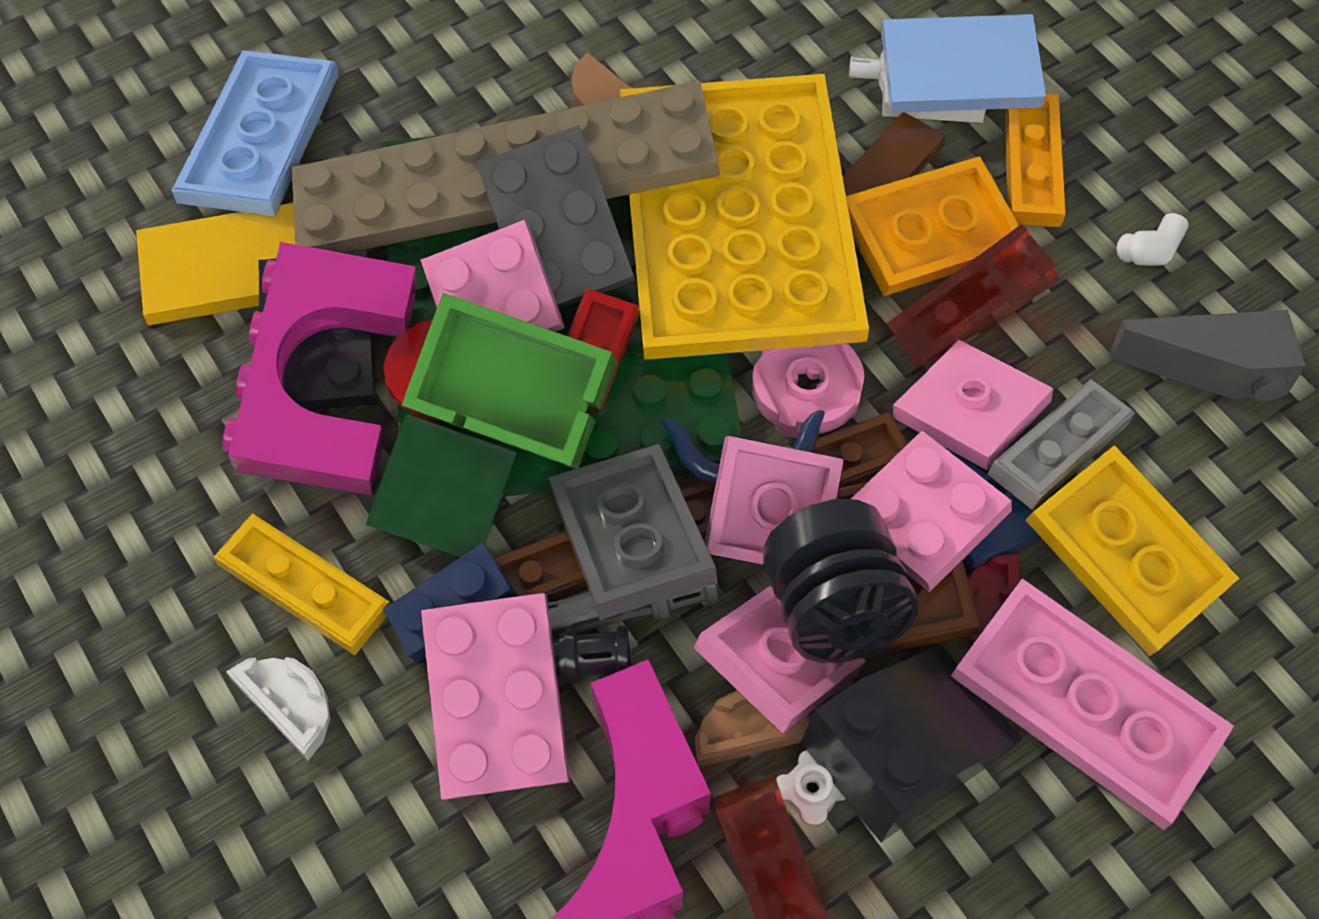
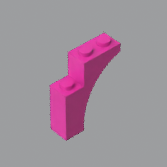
[551,660,711,919]

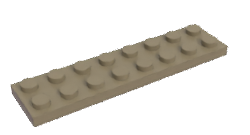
[292,81,720,252]

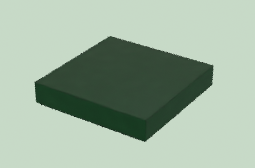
[366,414,518,557]

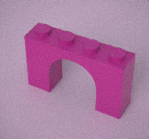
[223,242,417,496]

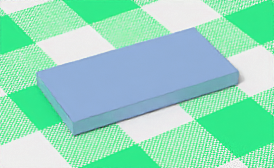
[172,50,339,216]

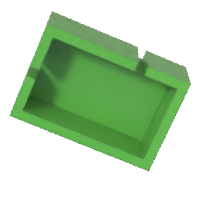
[402,293,617,469]

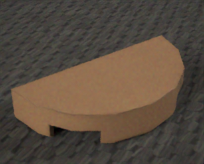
[571,53,632,107]
[695,690,811,767]

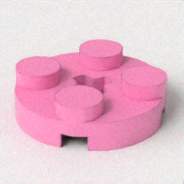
[751,344,864,438]

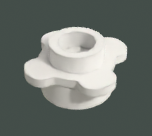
[774,750,846,826]

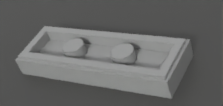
[988,379,1136,510]

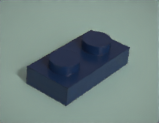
[383,543,518,663]

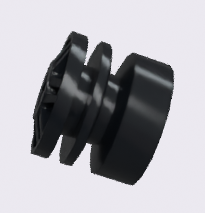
[762,499,919,663]

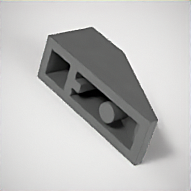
[1109,310,1306,401]

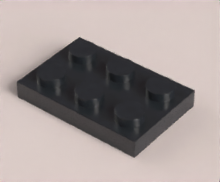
[258,250,377,411]

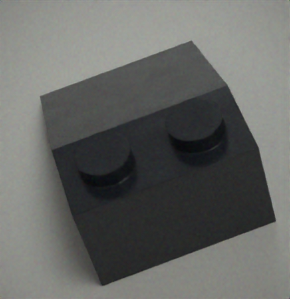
[800,646,1023,843]

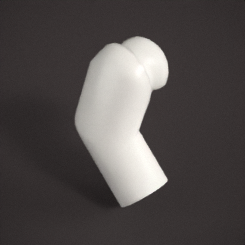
[1117,213,1189,266]

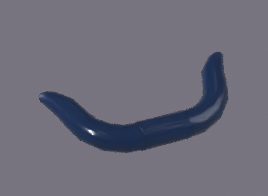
[662,410,825,485]

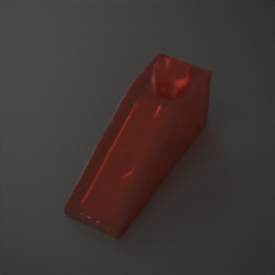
[887,224,1059,368]
[715,774,828,919]

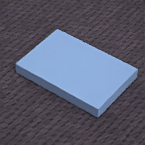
[881,14,1046,113]

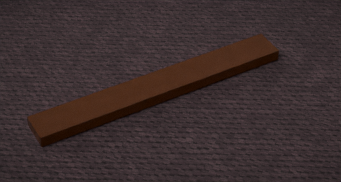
[496,411,908,603]

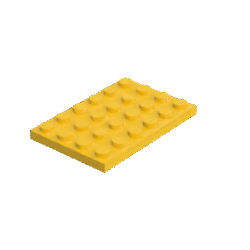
[620,74,869,360]

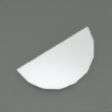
[226,657,330,761]

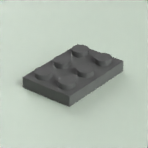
[476,125,636,309]
[548,444,718,620]

